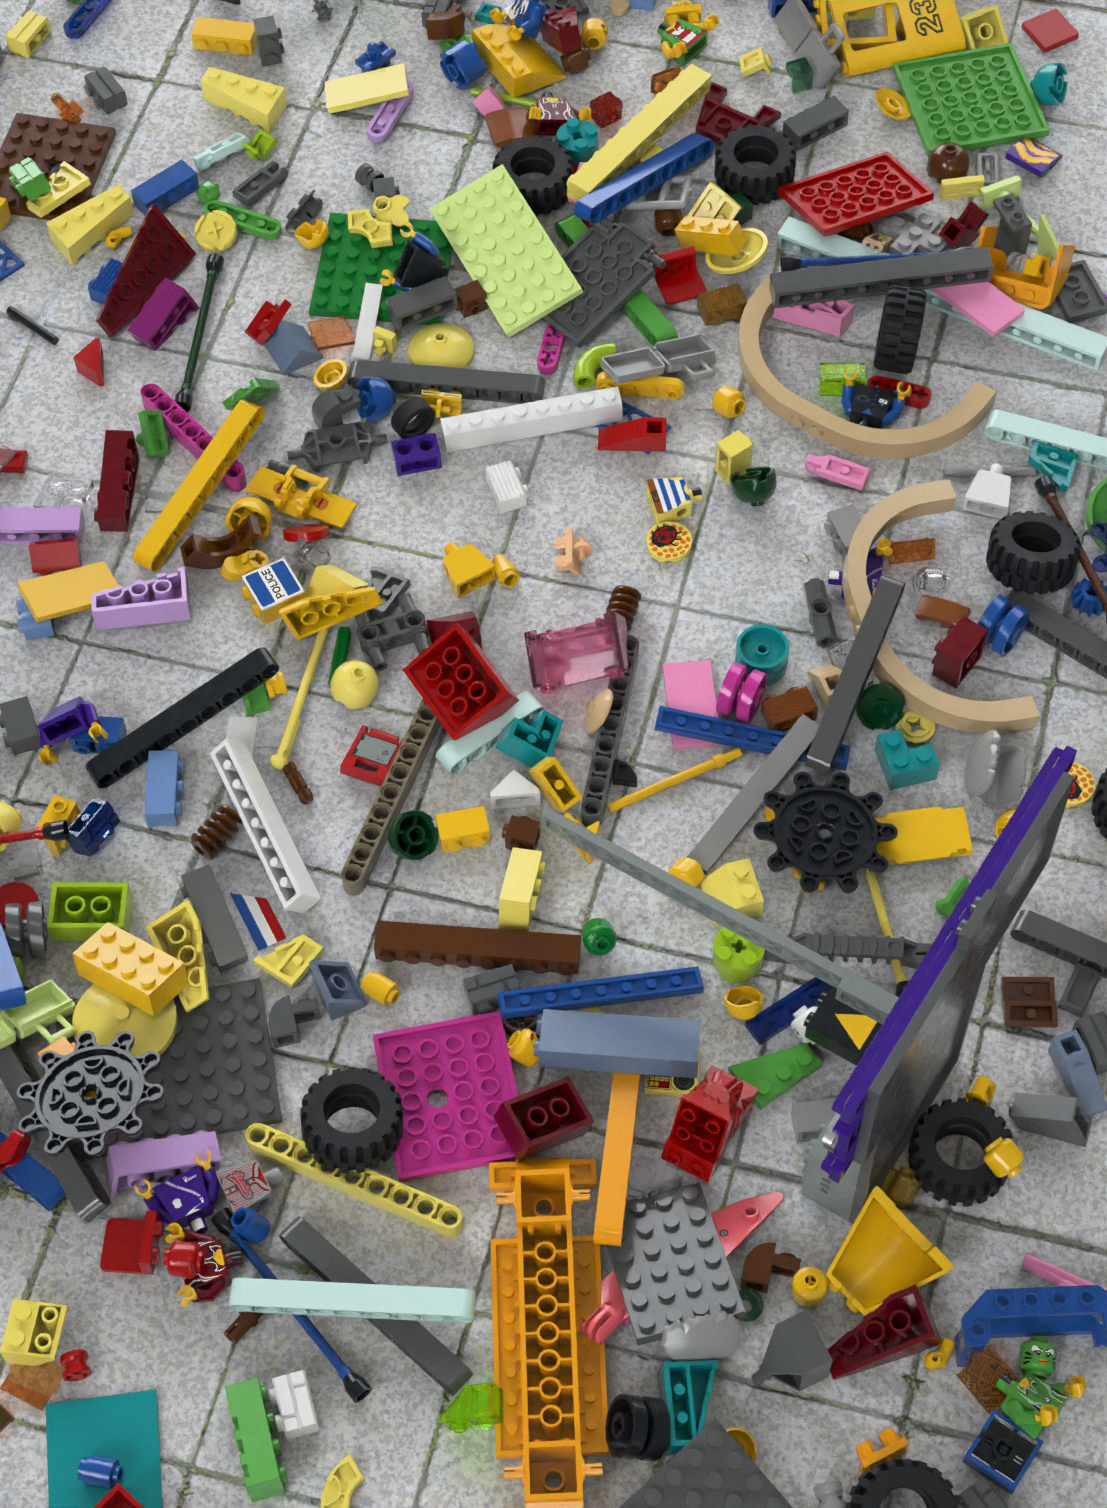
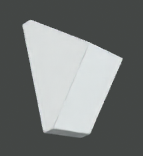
[490,770,541,809]

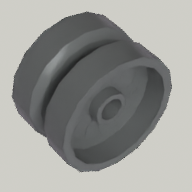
[5,901,48,959]

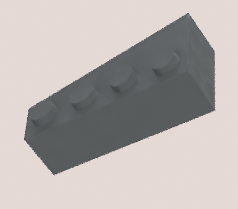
[179,864,249,973]

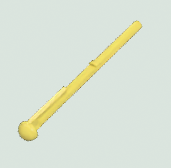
[270,627,330,769]

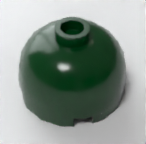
[730,467,777,507]
[387,810,439,860]

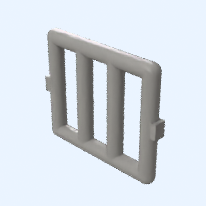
[619,176,693,210]

